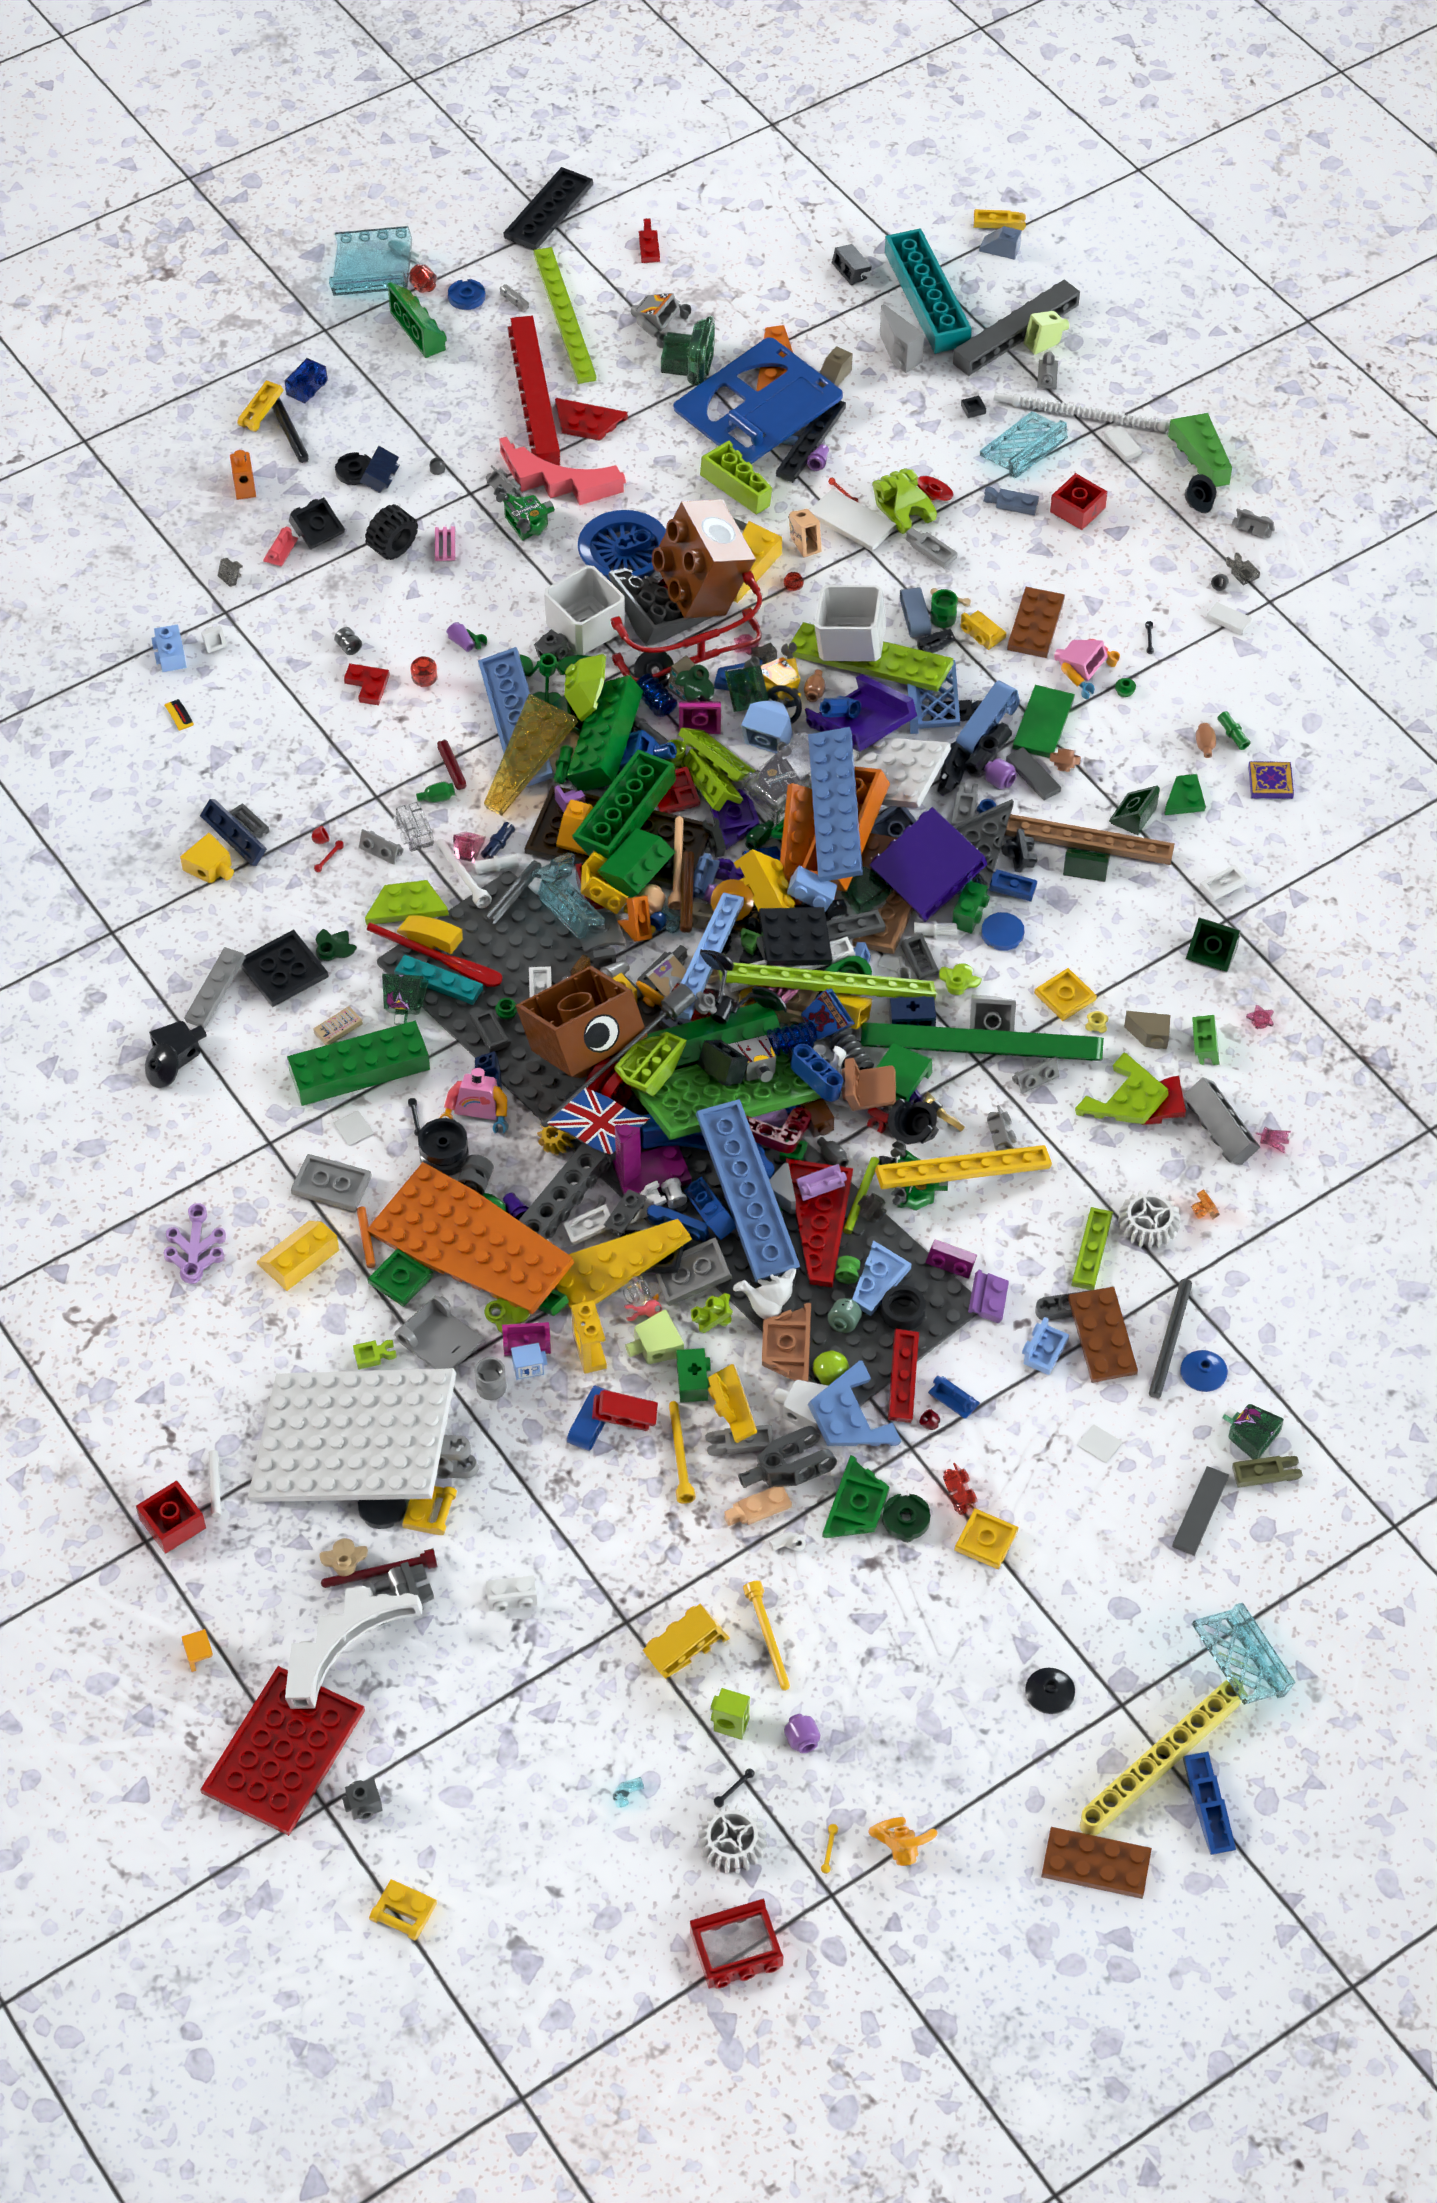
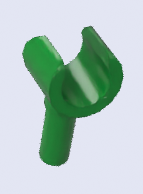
[466,629,487,649]

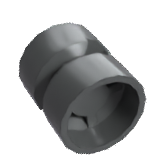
[457,1154,494,1196]

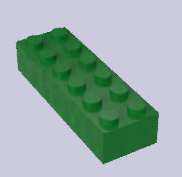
[566,675,643,792]
[287,1020,430,1106]

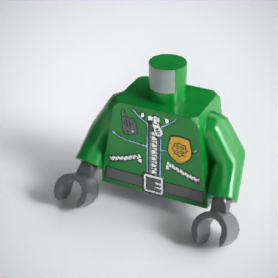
[493,486,555,541]
[890,1140,948,1211]

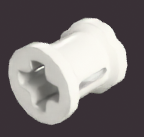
[661,1178,687,1209]

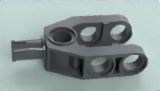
[738,1426,837,1488]

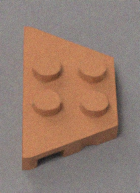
[762,1303,811,1382]

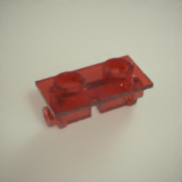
[943,1462,978,1515]

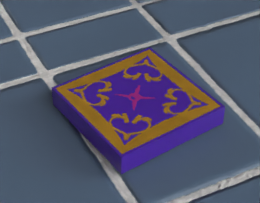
[1248,761,1294,799]

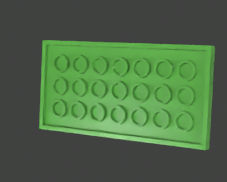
[631,1042,822,1140]

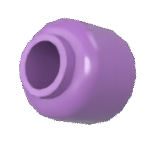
[984,758,1017,789]
[784,1714,821,1753]

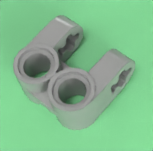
[436,1435,479,1479]

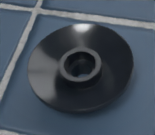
[634,652,674,690]
[145,1043,179,1088]
[1025,1667,1075,1714]

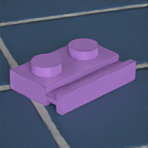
[968,1269,1009,1324]

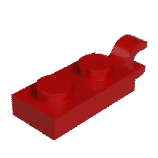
[639,218,660,263]

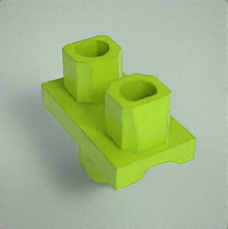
[691,1293,733,1334]

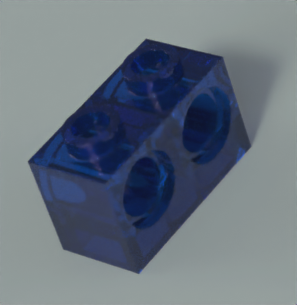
[284,358,328,404]

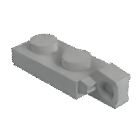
[906,527,957,569]

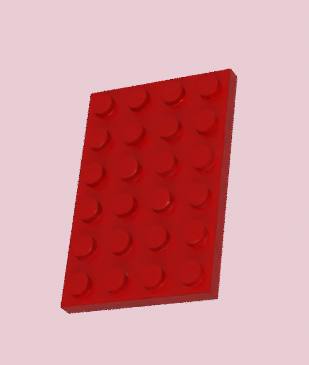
[200,1666,365,1836]

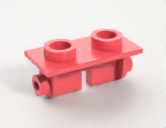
[263,526,298,567]

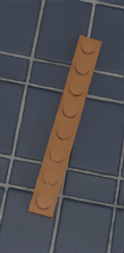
[1005,814,1175,865]

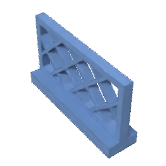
[907,660,960,734]

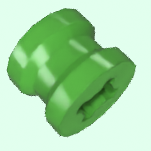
[835,1256,860,1284]

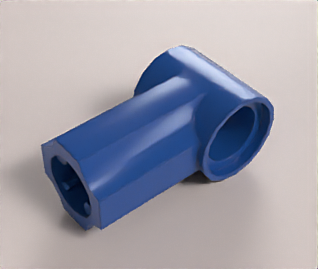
[819,696,861,719]

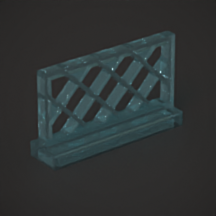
[980,411,1068,479]
[1192,1602,1296,1705]

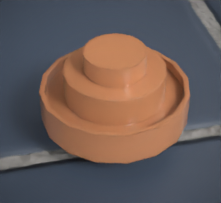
[1050,748,1081,772]

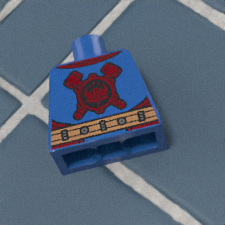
[797,989,855,1040]

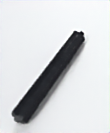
[272,397,309,463]

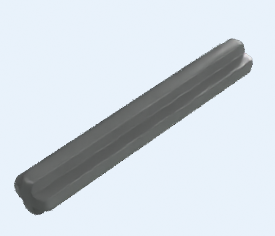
[486,860,542,924]

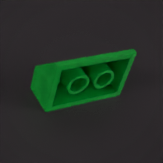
[597,828,675,898]

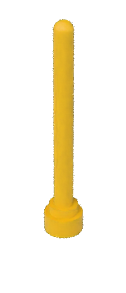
[669,1401,696,1504]
[743,1580,790,1691]

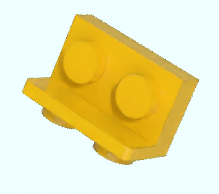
[960,610,1007,650]

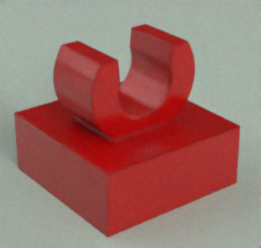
[867,1107,889,1134]

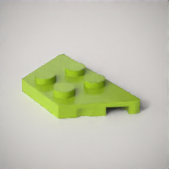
[365,880,449,925]

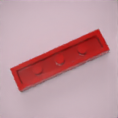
[888,1329,919,1423]

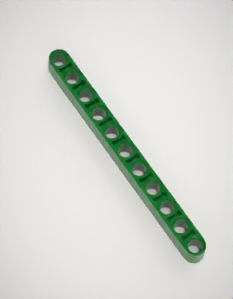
[860,1023,1104,1061]

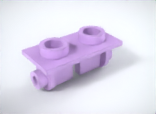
[796,1164,847,1201]

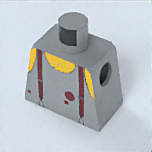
[728,1035,776,1082]

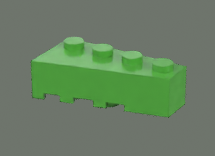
[1168,413,1232,487]

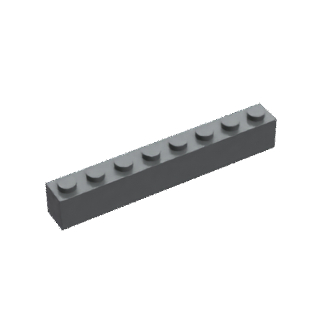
[953,279,1080,376]

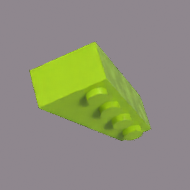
[700,440,772,515]

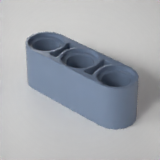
[900,587,932,638]

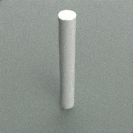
[208,1450,221,1518]

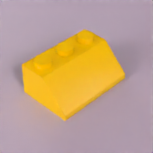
[256,1220,339,1291]

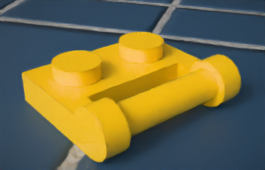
[402,1486,457,1535]
[369,1879,437,1941]

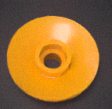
[711,879,754,922]
[636,980,665,1008]

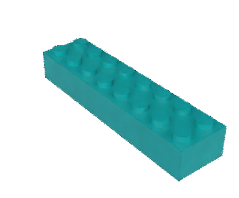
[884,228,972,354]

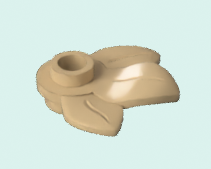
[319,1538,368,1576]

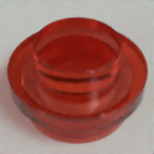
[783,572,804,591]

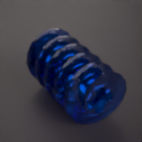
[636,673,678,717]
[767,1021,817,1056]

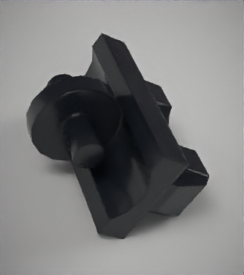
[1001,829,1038,873]

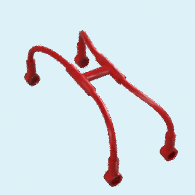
[610,571,762,683]

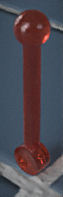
[828,477,858,502]

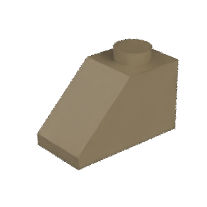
[818,346,853,388]
[1124,1010,1171,1049]

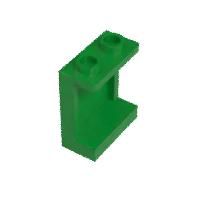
[876,1043,933,1106]

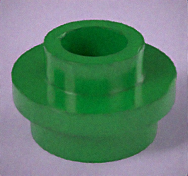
[1115,678,1136,697]
[495,998,518,1019]

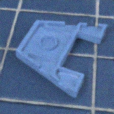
[808,1360,901,1446]

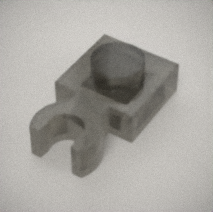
[1226,552,1260,586]

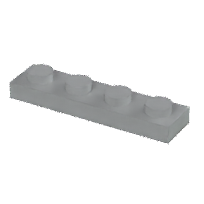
[184,947,246,1029]

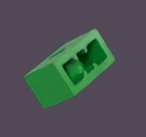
[676,1348,711,1403]

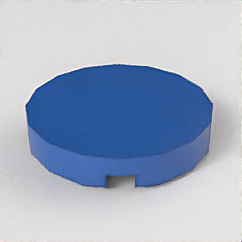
[448,279,486,310]
[981,912,1025,951]

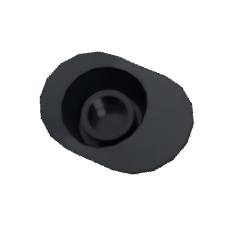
[1184,474,1217,513]

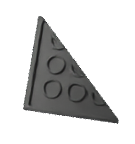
[953,799,1014,889]

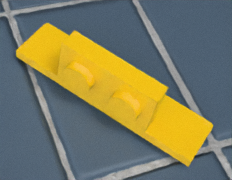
[708,1364,757,1443]

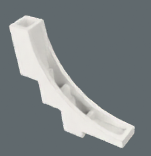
[285,1586,423,1709]

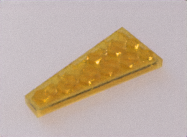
[484,694,578,816]

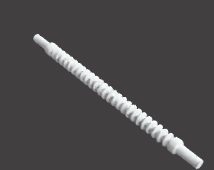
[993,393,1170,432]

